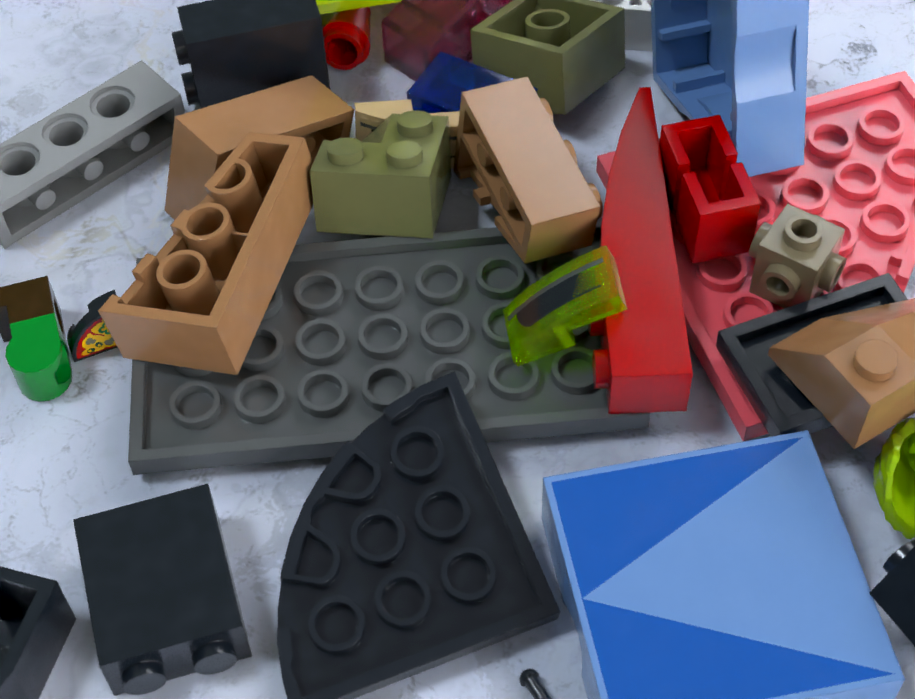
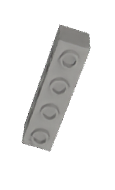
[0,60,185,249]

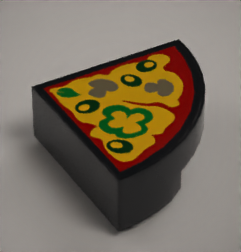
[67,290,117,362]

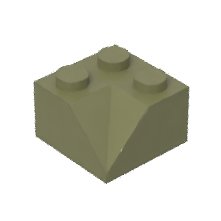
[470,0,625,115]
[310,110,452,238]

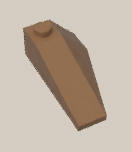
[768,298,915,449]

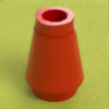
[323,7,371,70]

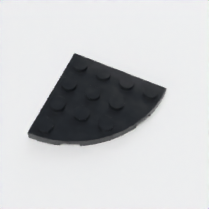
[277,371,560,699]

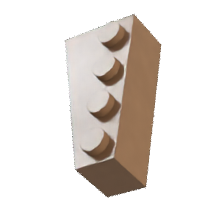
[98,132,313,375]

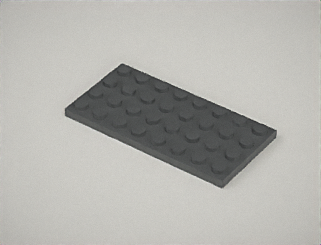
[128,218,650,475]

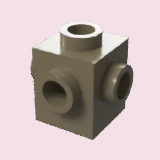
[749,203,847,308]

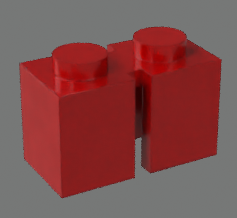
[659,115,761,263]

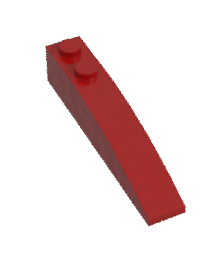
[587,87,693,414]

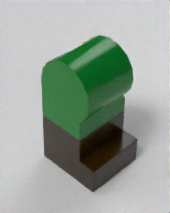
[0,276,72,402]

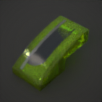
[503,245,627,367]

